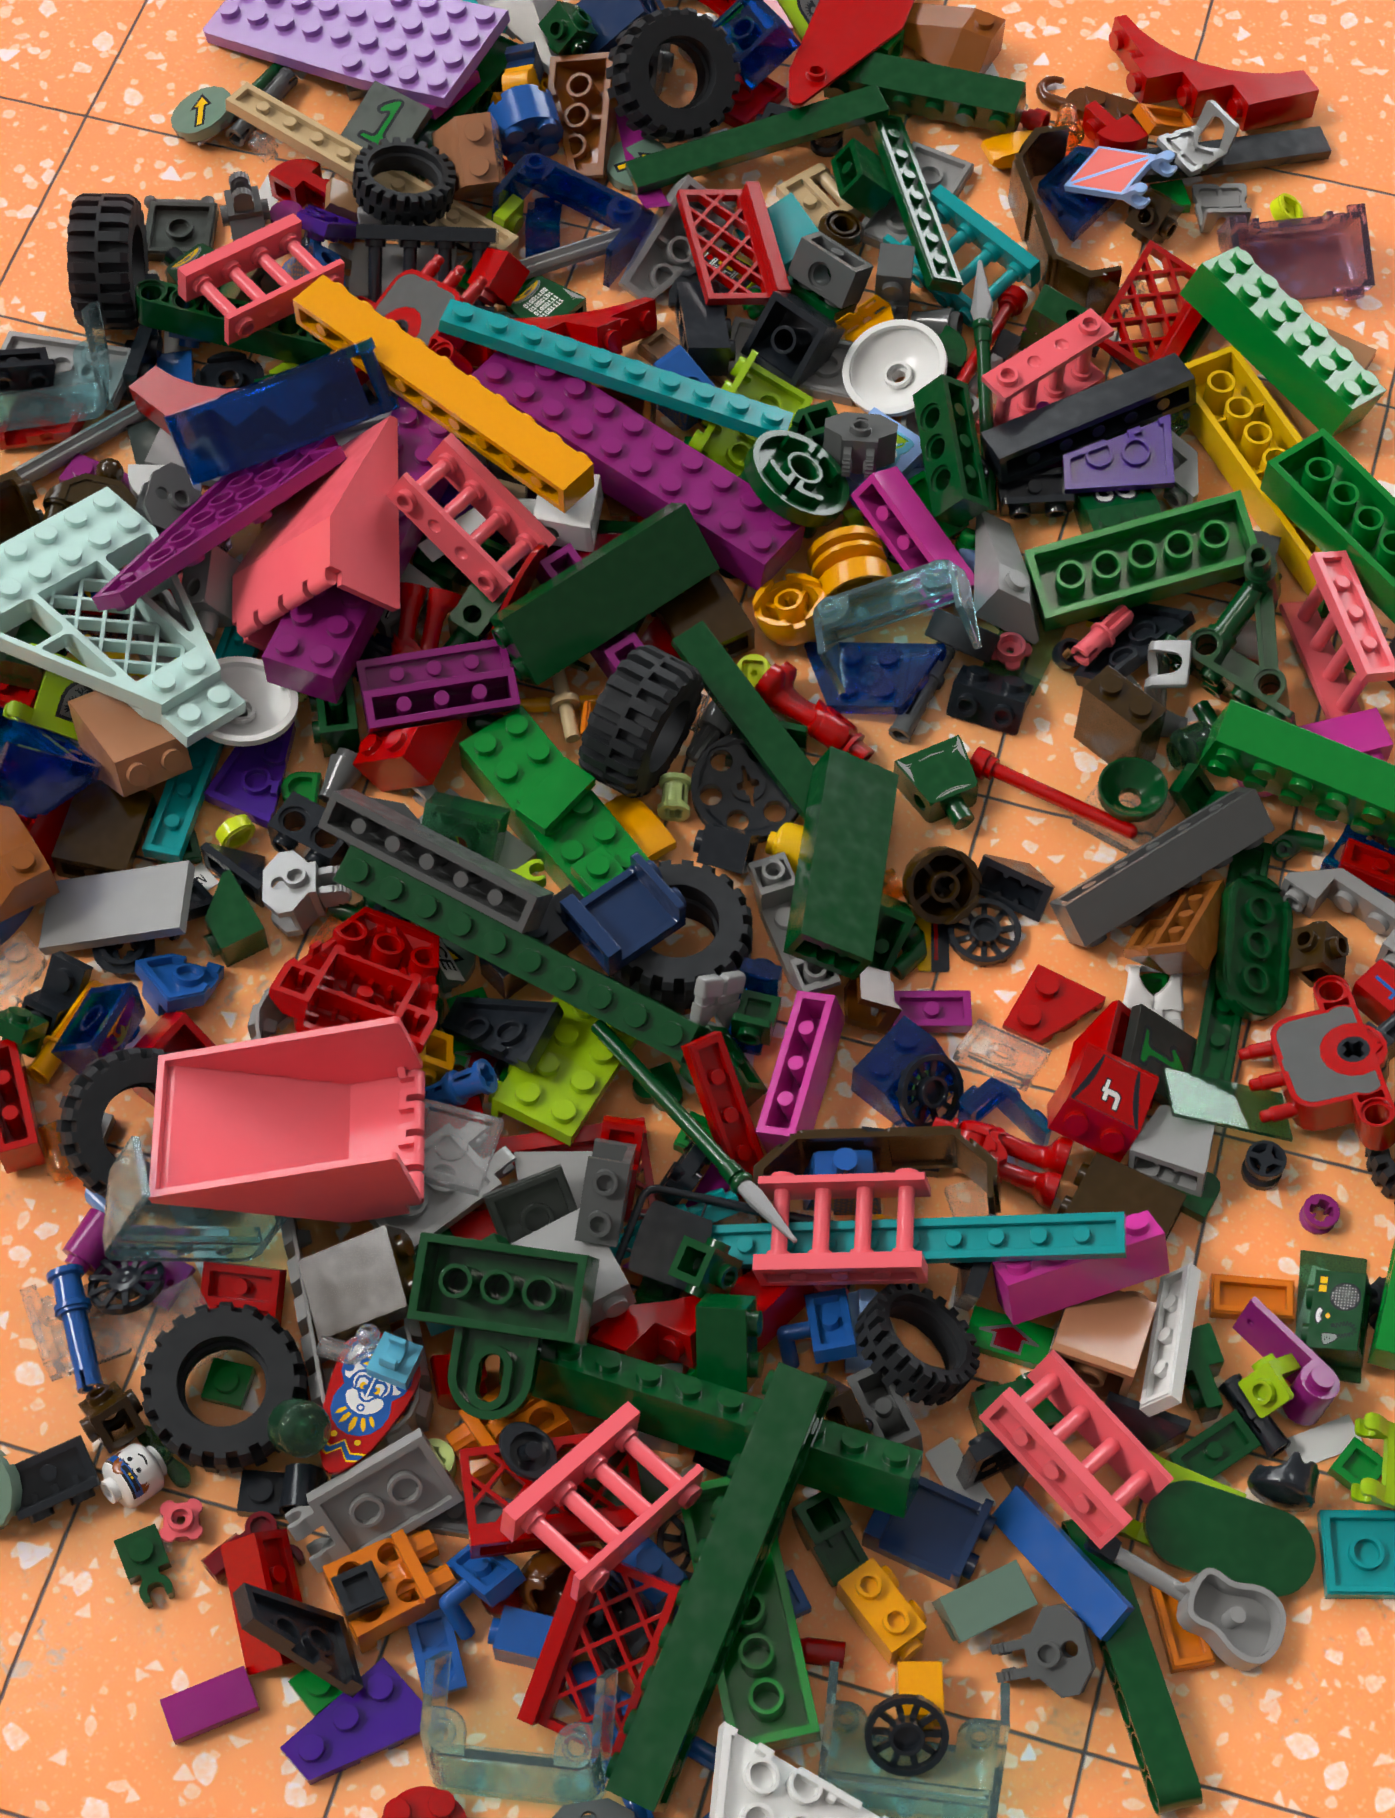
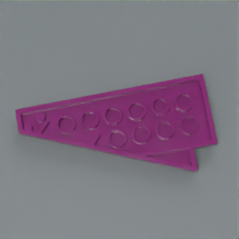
[92,433,347,611]

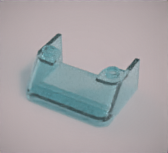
[0,301,110,432]
[813,559,982,694]
[102,1136,288,1262]
[420,1650,618,1806]
[817,1661,1010,1818]

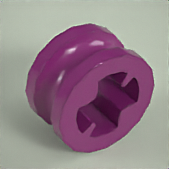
[1299,1194,1340,1235]

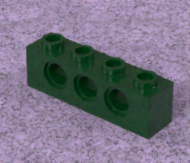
[912,374,990,528]

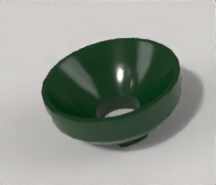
[1097,757,1168,822]

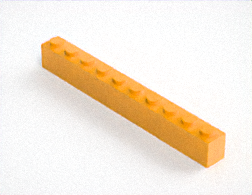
[293,275,594,513]

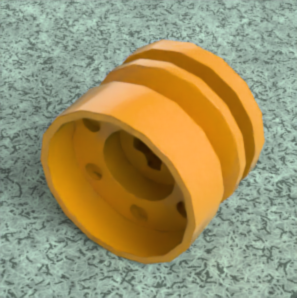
[806,525,897,622]

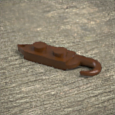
[1036,76,1144,129]

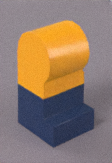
[502,42,545,92]

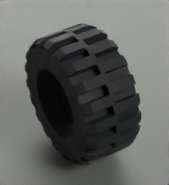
[606,7,741,143]
[67,193,149,330]
[578,645,704,798]
[611,860,753,1015]
[56,1048,169,1205]
[140,1302,309,1473]

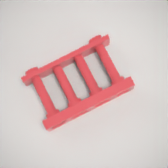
[177,213,345,345]
[975,308,1114,435]
[386,432,557,603]
[1279,550,1395,719]
[752,1168,931,1286]
[979,1349,1174,1549]
[500,1401,704,1602]

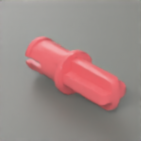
[1071,605,1134,666]

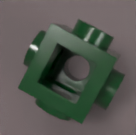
[538,0,598,56]
[667,1235,743,1299]

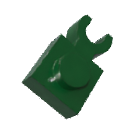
[114,1524,175,1609]

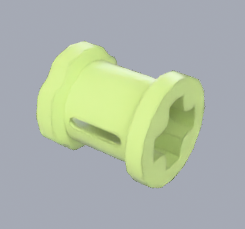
[657,772,691,822]

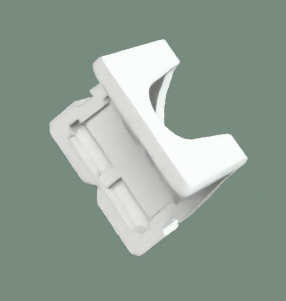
[1123,964,1184,1030]

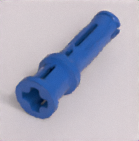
[422,1058,498,1111]
[46,1264,104,1394]

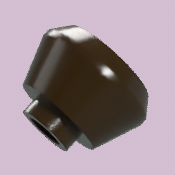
[818,210,864,251]

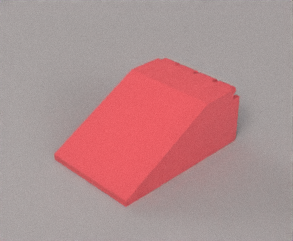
[232,415,400,651]
[148,1016,425,1223]

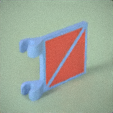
[1064,146,1178,209]

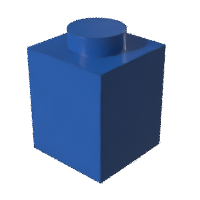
[488,1605,553,1669]

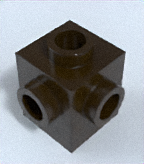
[1124,188,1184,244]
[1289,921,1349,988]
[78,1381,147,1454]

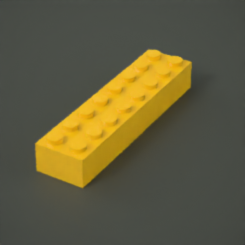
[1179,345,1323,596]

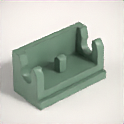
[932,1560,1038,1644]

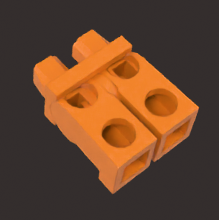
[445,1386,576,1486]
[322,1529,456,1654]

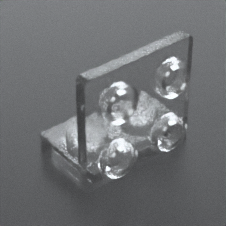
[19,1282,132,1382]

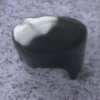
[1247,1452,1320,1512]

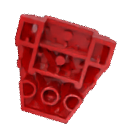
[268,906,440,1053]

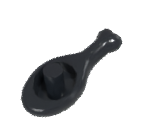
[499,1422,587,1514]

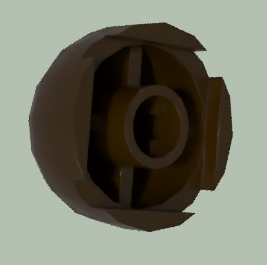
[902,846,982,925]

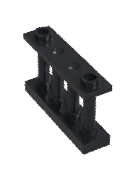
[356,224,499,313]

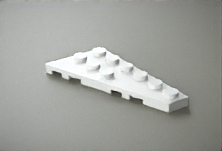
[709,1721,889,1818]

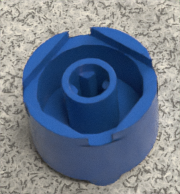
[488,84,563,164]

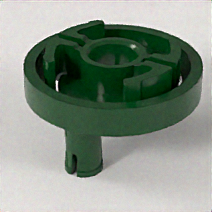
[738,430,849,539]

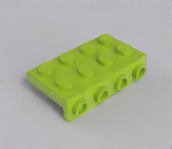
[688,349,814,476]
[488,996,639,1146]

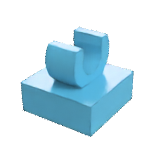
[366,1331,425,1390]

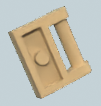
[776,163,862,230]

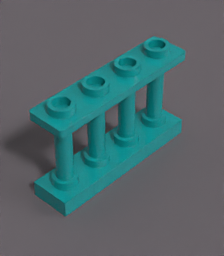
[883,184,1041,327]

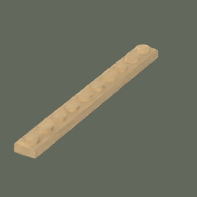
[226,82,519,253]

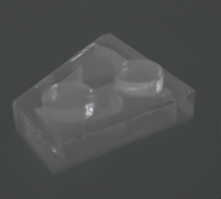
[0,930,47,1011]

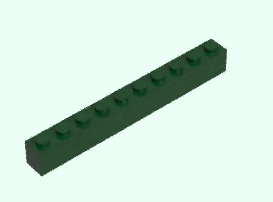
[333,845,708,1063]
[499,1339,924,1518]
[605,1362,836,1812]

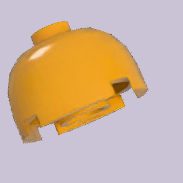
[752,573,828,646]

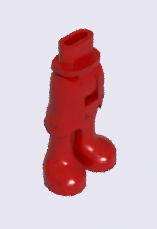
[391,582,463,655]
[755,661,875,761]
[932,1116,1074,1210]

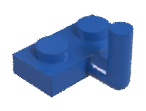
[777,1288,858,1368]
[439,1544,526,1640]

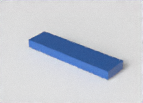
[992,1485,1135,1641]

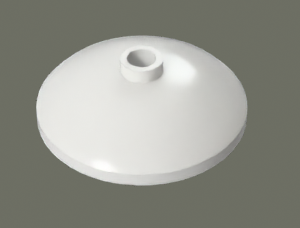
[842,319,948,417]
[205,656,298,747]

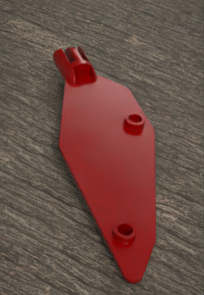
[789,0,915,106]

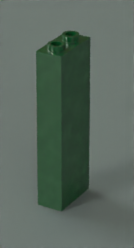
[489,503,720,686]
[783,746,899,980]

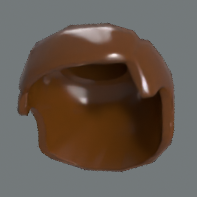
[517,1549,571,1616]

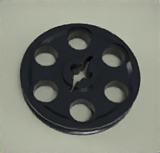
[691,733,799,843]

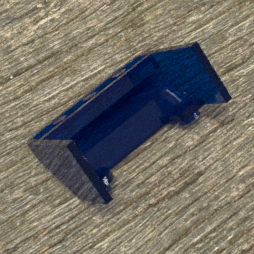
[492,153,654,288]
[0,706,103,819]

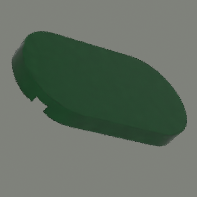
[1215,873,1293,1021]
[1143,1480,1316,1597]

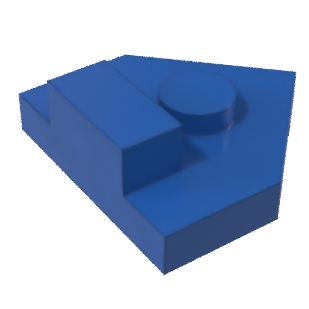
[135,953,224,1016]

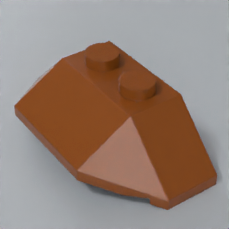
[1123,879,1225,977]

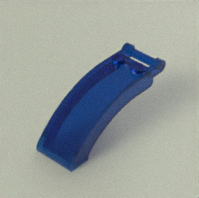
[164,337,400,485]

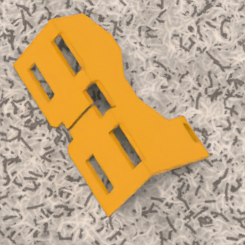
[836,294,895,342]

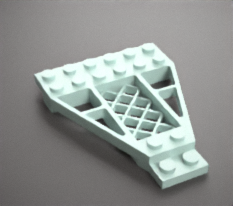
[0,487,246,748]

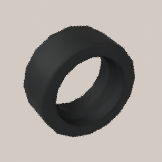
[925,608,1000,663]

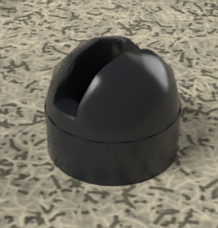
[1052,638,1080,669]

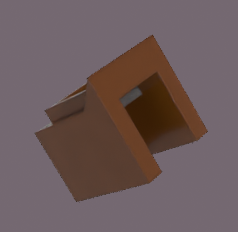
[844,966,902,1035]

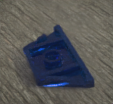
[1037,145,1117,242]
[804,642,947,715]

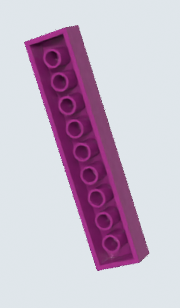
[472,351,806,591]
[262,397,468,704]

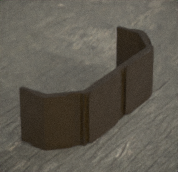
[1008,125,1122,316]
[753,1126,1001,1223]

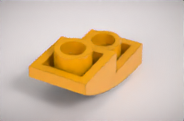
[980,130,1033,170]
[604,794,677,861]

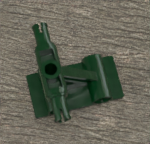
[1164,543,1296,725]

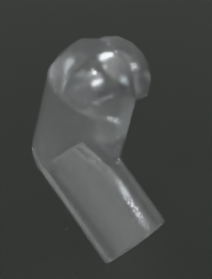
[316,1324,380,1365]

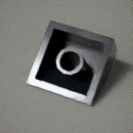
[741,291,846,388]

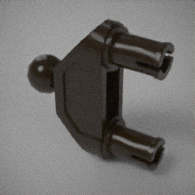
[42,458,138,521]

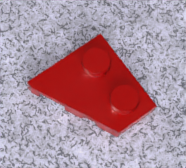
[199,1261,287,1326]

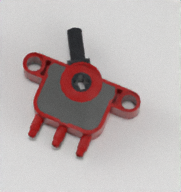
[356,254,488,413]
[1238,975,1395,1151]

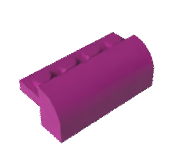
[356,639,521,734]

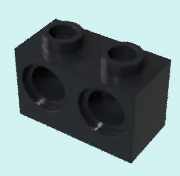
[267,791,349,868]
[693,823,760,874]

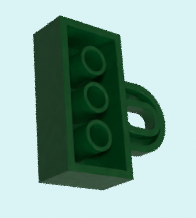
[407,1232,600,1420]

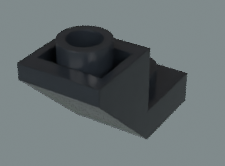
[21,951,93,1046]

